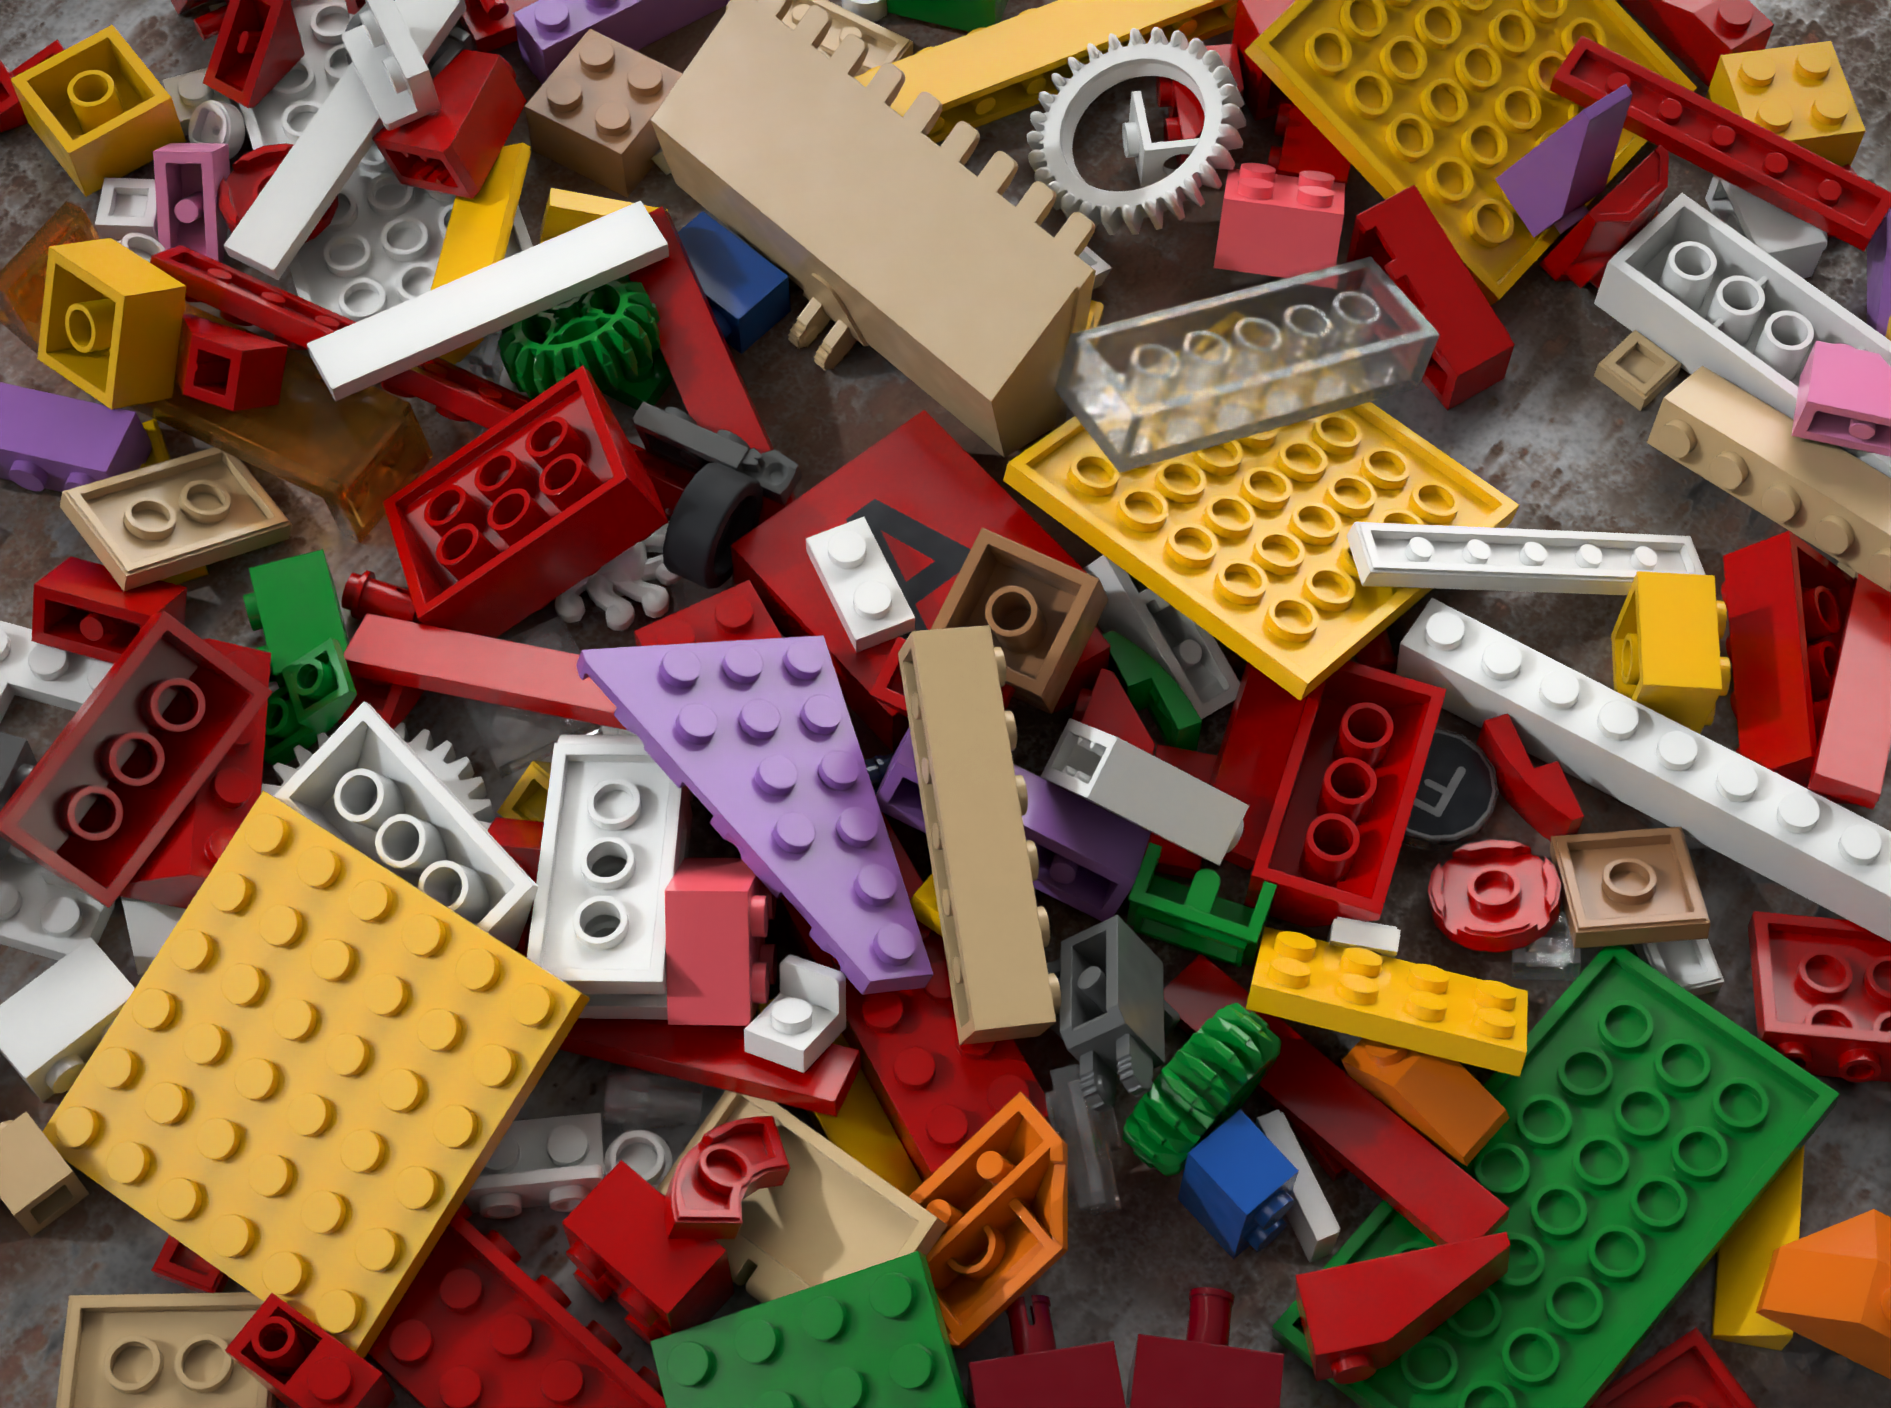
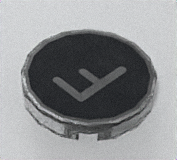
[1402,727,1499,851]

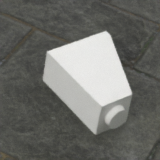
[1040,718,1249,866]

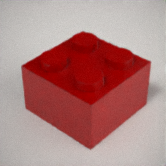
[562,1160,735,1347]

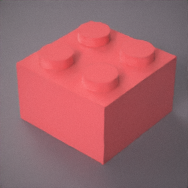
[1213,163,1345,284]
[665,858,777,1026]

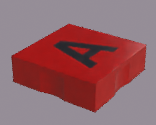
[731,410,1087,752]

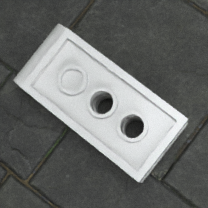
[527,734,694,1020]

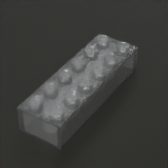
[1055,257,1440,473]

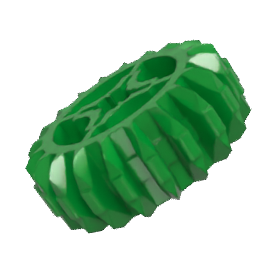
[498,274,661,400]
[1122,1003,1281,1177]

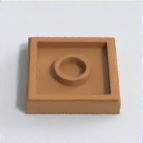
[1550,827,1710,948]

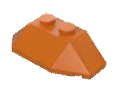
[909,1091,1068,1349]
[1756,1209,1891,1379]

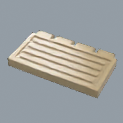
[657,1090,948,1303]

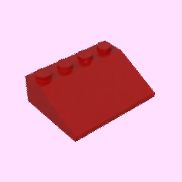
[383,365,668,639]

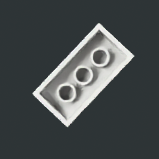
[274,702,539,949]

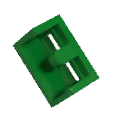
[1126,843,1277,968]

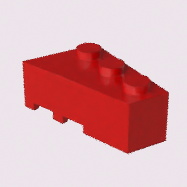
[1341,184,1515,411]

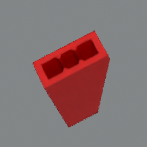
[372,49,527,199]

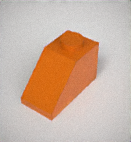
[1342,1038,1509,1166]

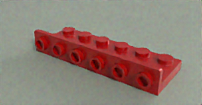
[1748,911,1891,1082]
[367,1202,666,1408]

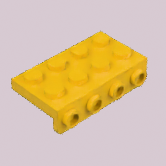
[1245,927,1528,1077]

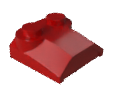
[1539,144,1669,289]

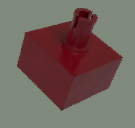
[1126,1287,1284,1408]
[967,1295,1126,1408]

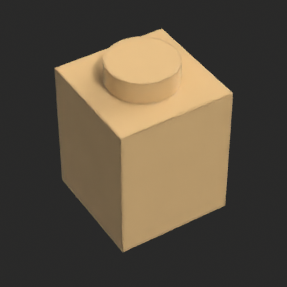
[0,1111,89,1237]

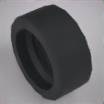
[663,463,763,589]

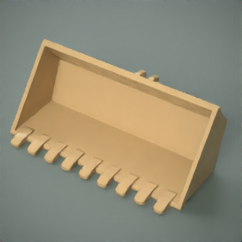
[651,0,1096,458]

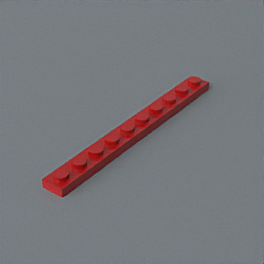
[150,245,696,517]

